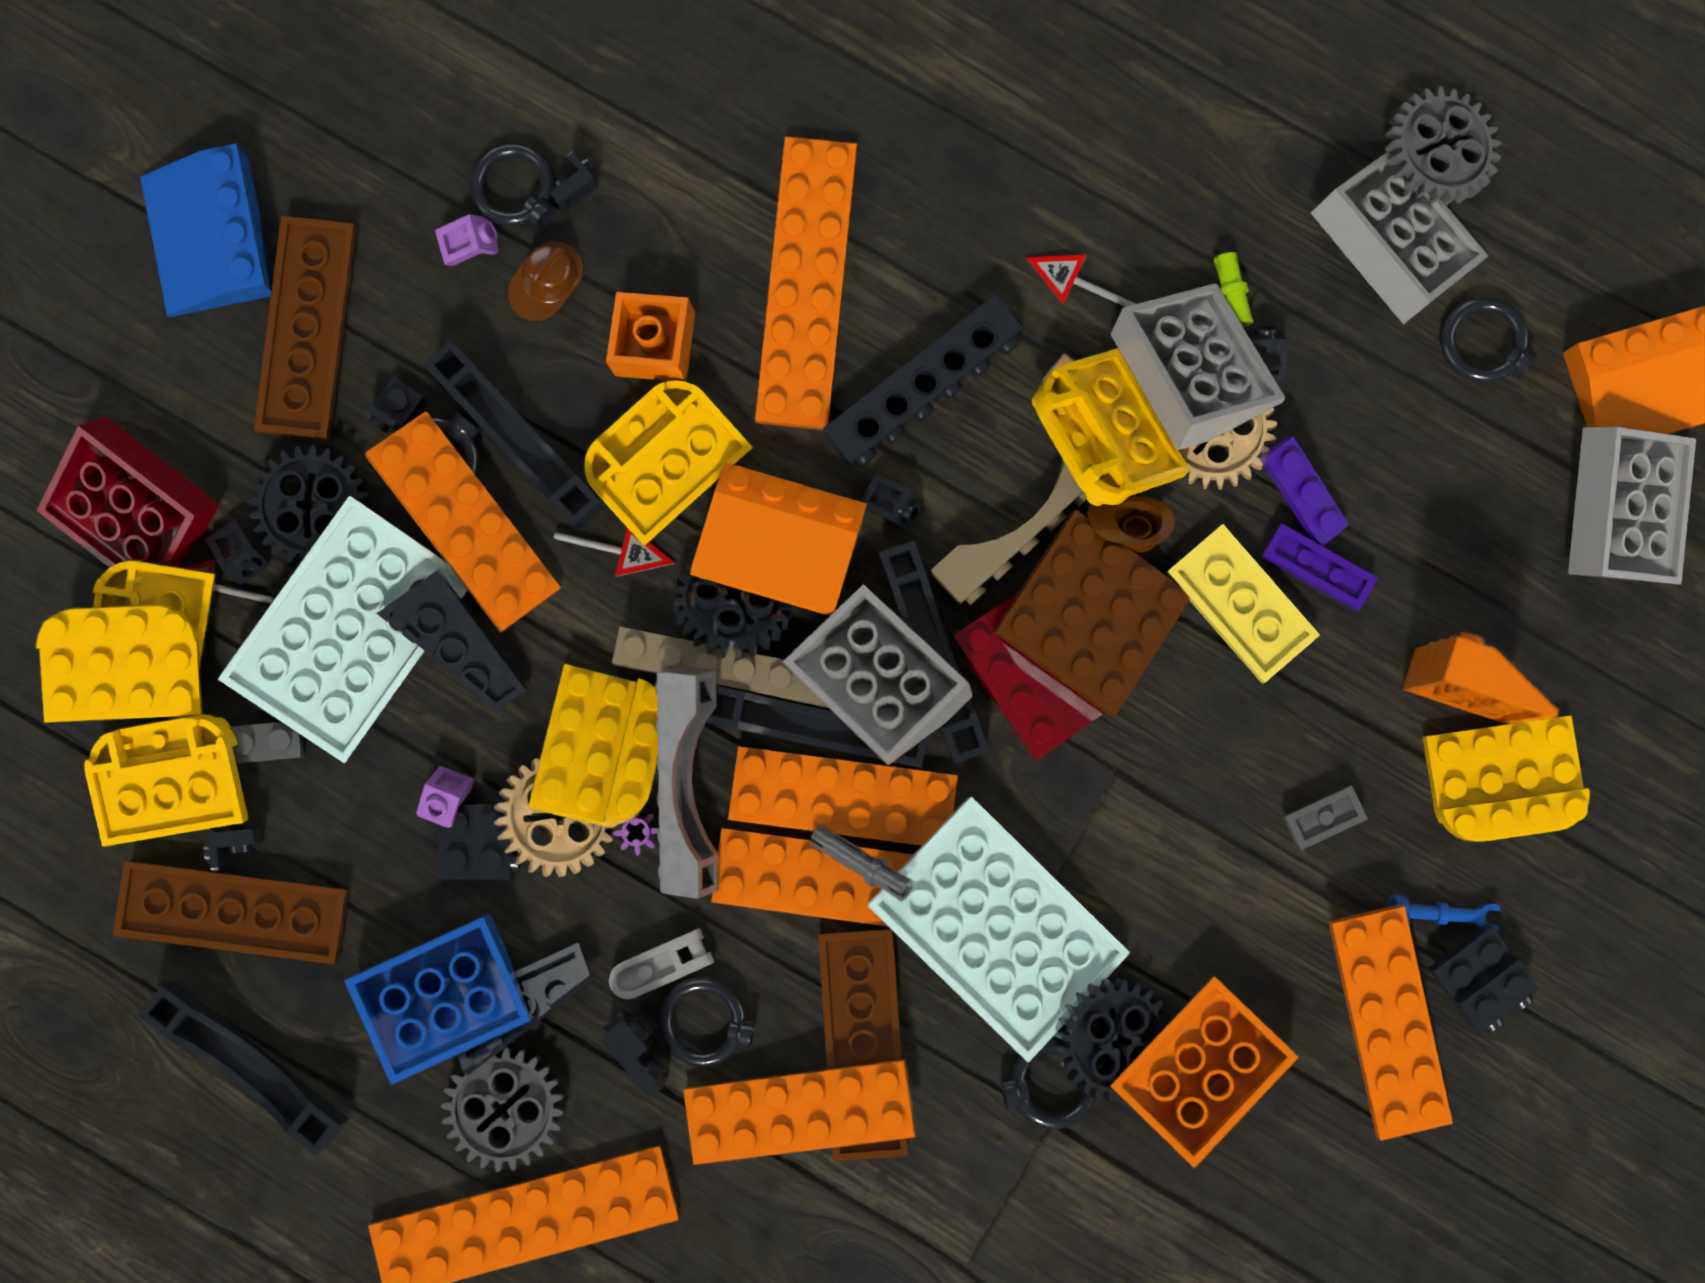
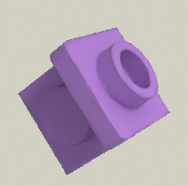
[435,214,499,266]
[416,766,474,828]

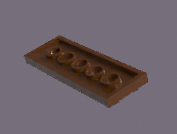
[254,216,357,441]
[112,861,349,964]
[818,929,908,1162]

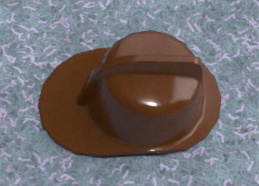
[508,241,583,321]
[1087,496,1175,554]

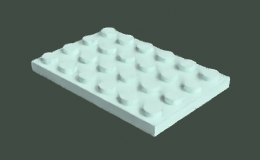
[218,496,467,763]
[866,796,1130,1062]

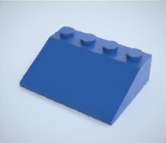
[140,144,273,317]
[345,913,531,1085]

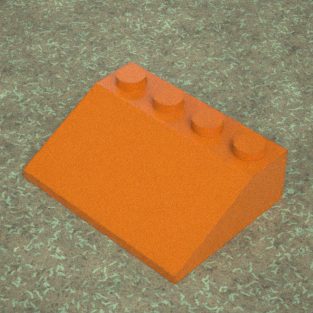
[1563,306,1705,434]
[690,462,867,616]
[1402,633,1558,725]
[1110,976,1298,1168]

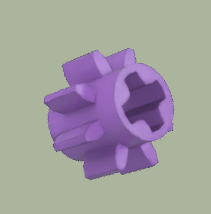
[613,812,659,855]

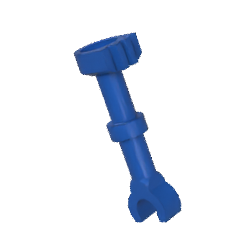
[1388,895,1501,931]

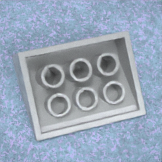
[1311,152,1488,324]
[1111,283,1285,450]
[1568,427,1696,584]
[783,585,972,765]

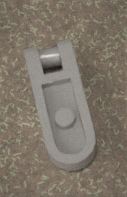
[609,928,714,999]

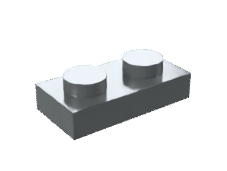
[230,722,304,764]
[1282,786,1368,850]

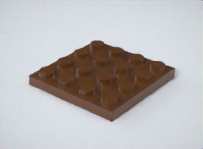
[993,510,1190,717]

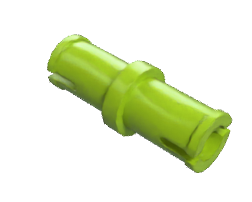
[1214,252,1254,328]

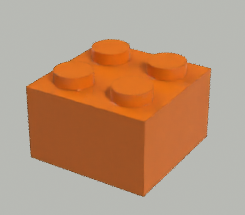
[606,292,696,382]

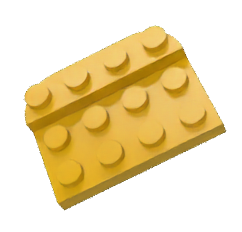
[1032,348,1190,506]
[584,381,753,546]
[93,560,216,718]
[36,604,202,722]
[528,664,658,827]
[85,714,248,847]
[1422,716,1590,842]

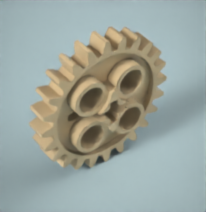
[1179,408,1277,490]
[494,758,614,877]

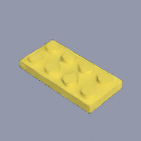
[1166,524,1320,684]

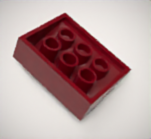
[36,416,219,568]
[951,594,1104,761]

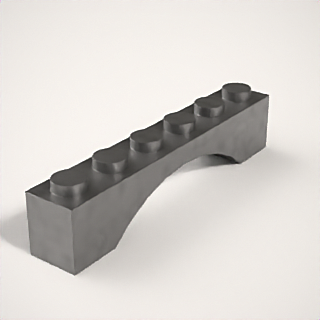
[655,666,718,899]

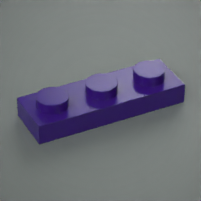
[1259,436,1349,546]
[1261,523,1378,611]

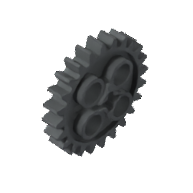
[1385,87,1501,205]
[441,1046,565,1172]

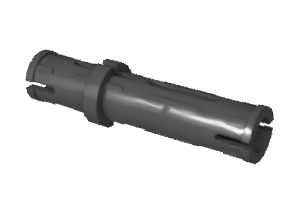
[810,825,914,902]

